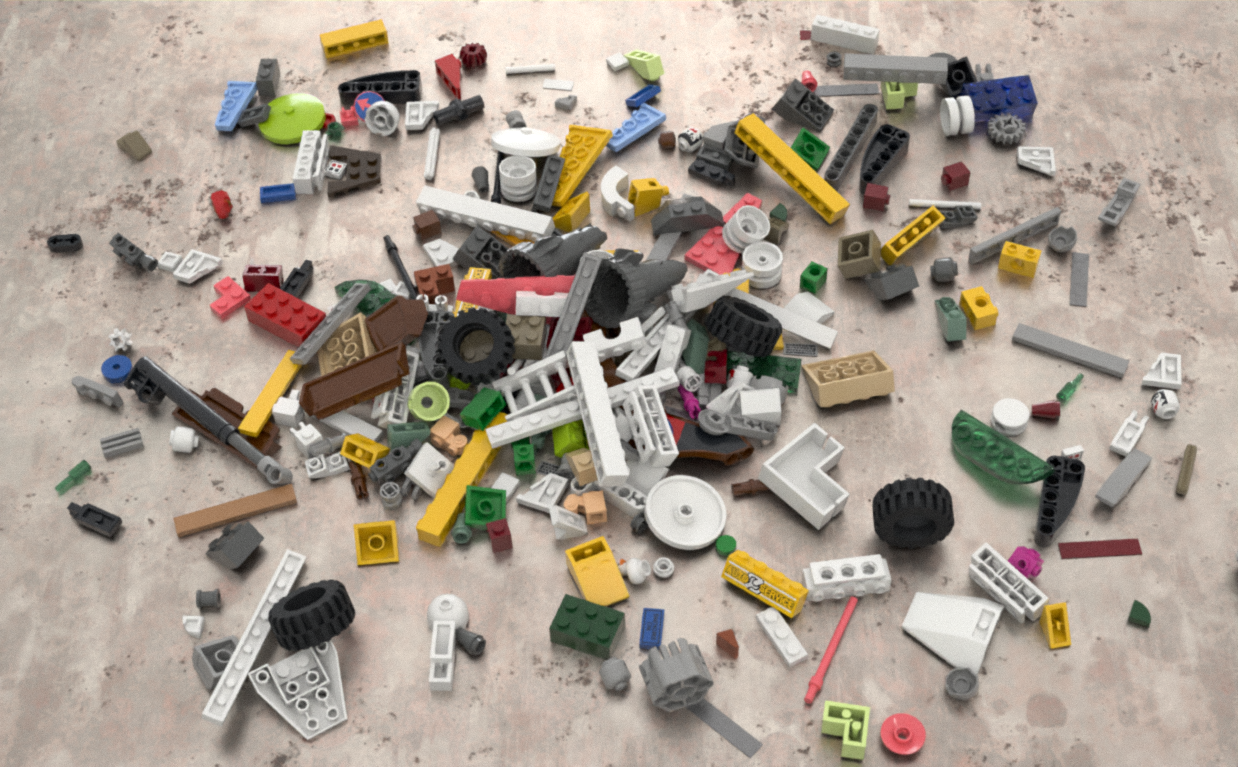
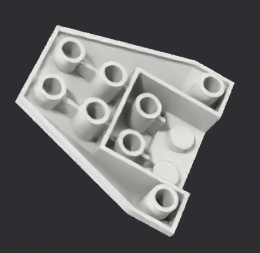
[667,269,754,312]
[902,592,1005,675]
[248,640,347,741]

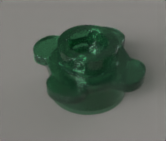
[325,122,344,137]

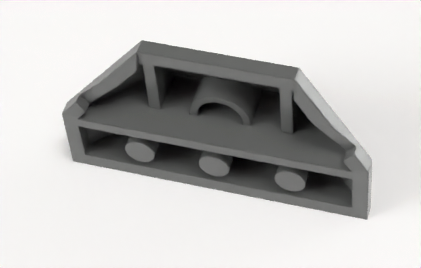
[724,114,765,169]
[651,196,725,235]

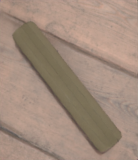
[1176,444,1197,495]

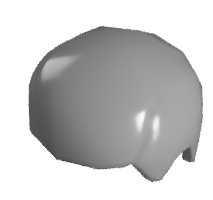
[1048,225,1077,253]
[945,668,979,700]

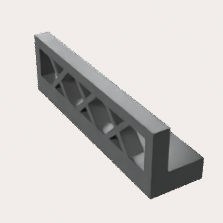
[531,155,565,213]

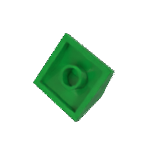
[790,127,831,171]
[464,485,506,530]

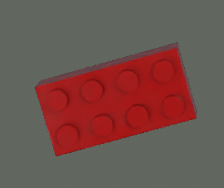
[244,283,326,348]

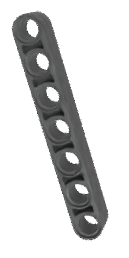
[824,104,878,191]

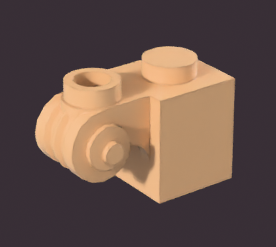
[430,415,468,457]
[564,490,607,525]

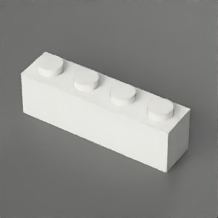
[811,15,880,54]

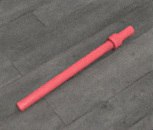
[804,597,858,704]

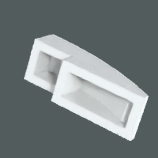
[429,621,456,691]

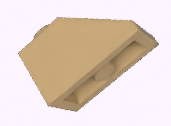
[565,448,598,486]

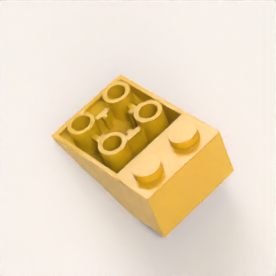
[565,536,629,607]

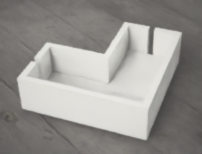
[758,423,850,530]

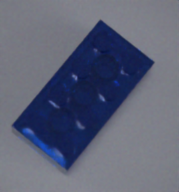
[959,75,1038,122]

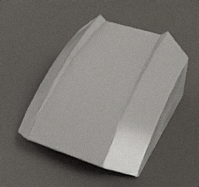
[192,635,255,689]

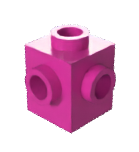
[1008,546,1044,579]

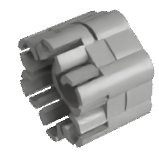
[639,638,714,712]

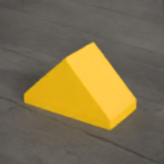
[1039,602,1071,649]

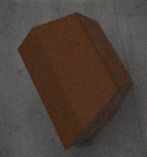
[365,295,428,352]

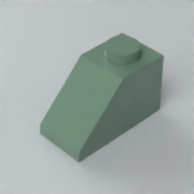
[387,421,430,455]

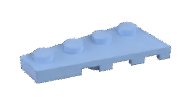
[215,81,258,131]
[606,103,666,152]

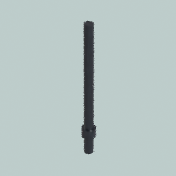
[491,151,504,204]
[383,235,418,300]

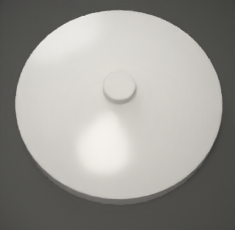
[491,127,560,157]
[644,475,726,550]

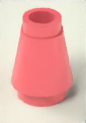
[801,70,817,92]

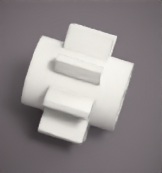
[108,328,133,351]

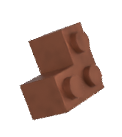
[413,264,455,305]

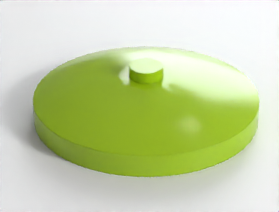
[258,93,326,144]

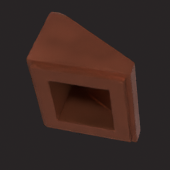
[716,629,739,659]

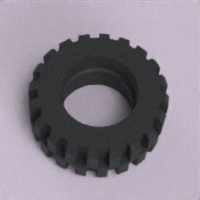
[706,295,782,357]
[437,307,516,386]
[872,477,955,549]
[268,579,355,651]

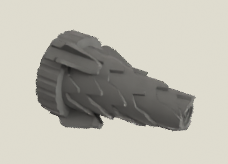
[499,223,607,279]
[584,248,688,328]

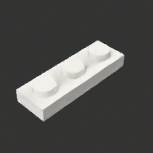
[756,607,808,668]

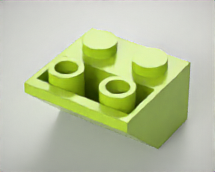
[552,419,589,458]

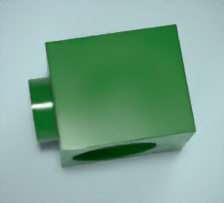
[800,261,828,294]
[513,444,536,476]

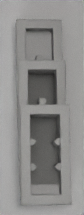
[1095,448,1152,507]

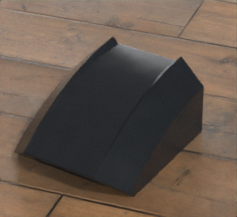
[940,56,980,100]

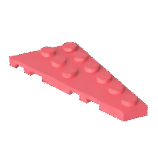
[684,193,762,275]
[456,275,575,325]

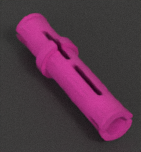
[677,384,702,419]

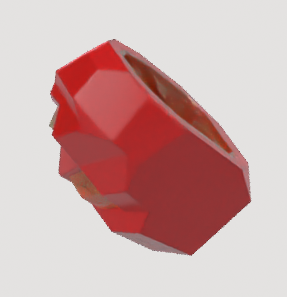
[210,190,233,219]

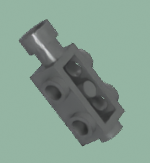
[109,233,158,272]
[368,438,422,486]

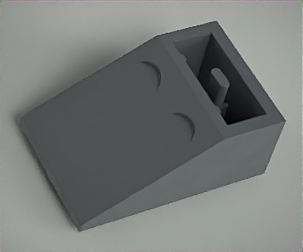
[772,78,834,131]
[452,225,509,279]

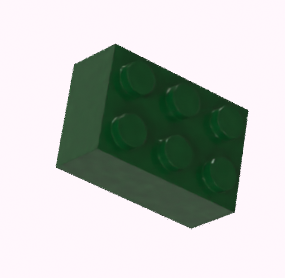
[549,594,626,660]

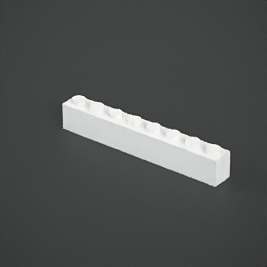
[416,186,555,242]
[566,341,630,487]

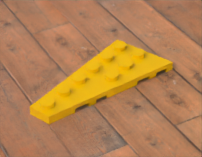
[552,124,613,207]

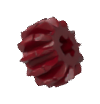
[459,42,487,69]

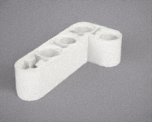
[571,477,647,518]

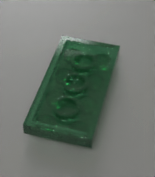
[722,350,802,393]

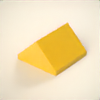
[552,192,590,233]
[353,520,399,565]

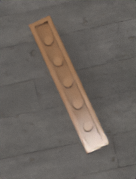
[173,484,297,538]

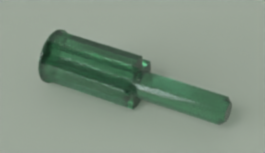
[1056,373,1084,403]
[55,459,91,492]

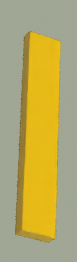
[238,350,302,438]

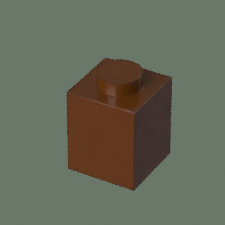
[412,210,442,241]

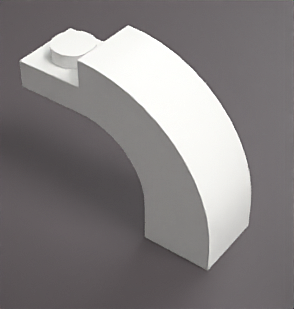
[601,166,634,222]

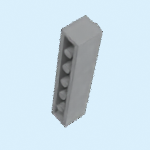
[843,54,948,84]

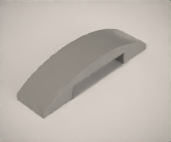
[1098,178,1140,226]

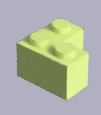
[881,82,918,109]
[821,700,870,760]

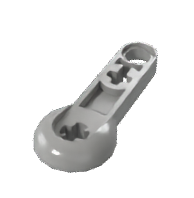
[698,409,778,441]

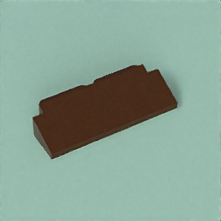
[299,342,410,421]
[172,388,282,468]

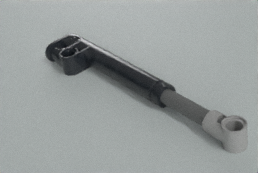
[124,356,293,486]

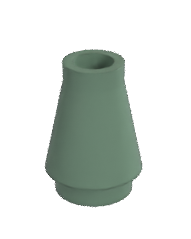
[451,513,472,544]

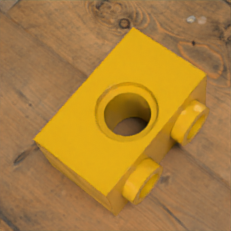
[998,241,1042,278]
[959,286,999,330]
[340,433,390,469]

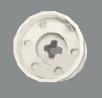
[499,156,537,202]
[722,205,770,254]

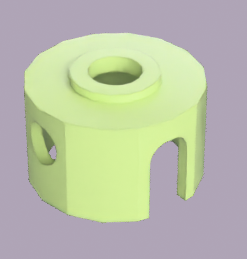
[407,382,450,422]

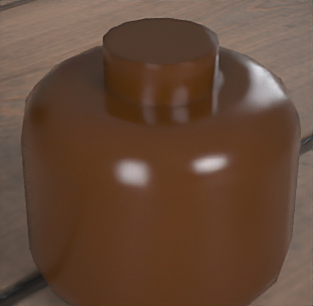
[658,131,676,149]

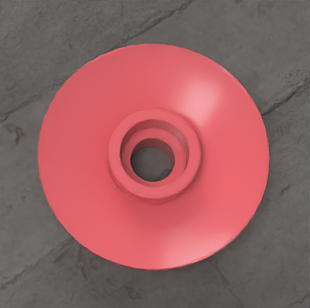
[880,713,926,755]

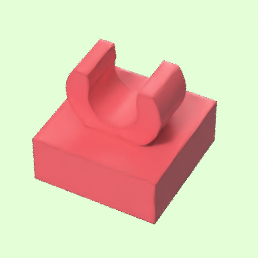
[340,106,359,127]

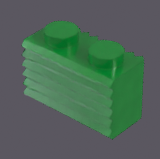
[460,387,506,431]

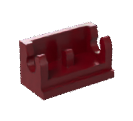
[242,265,284,292]
[704,349,727,384]

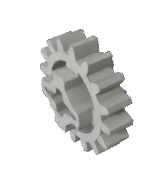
[987,113,1026,144]

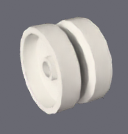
[940,96,975,136]
[742,242,783,289]

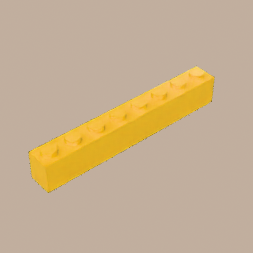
[734,113,850,224]
[416,412,508,547]

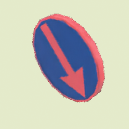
[354,91,385,122]

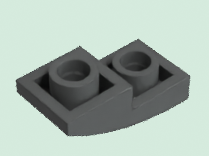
[939,205,978,229]

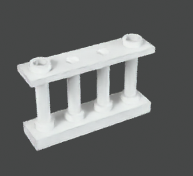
[492,351,577,421]

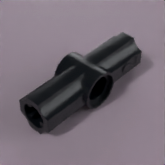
[433,94,485,126]

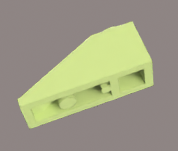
[623,50,665,81]

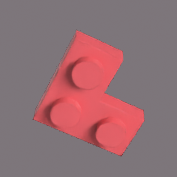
[210,276,251,319]

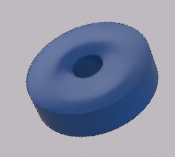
[101,355,133,383]

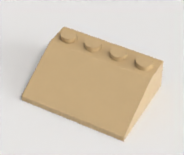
[317,312,378,376]
[801,350,895,408]

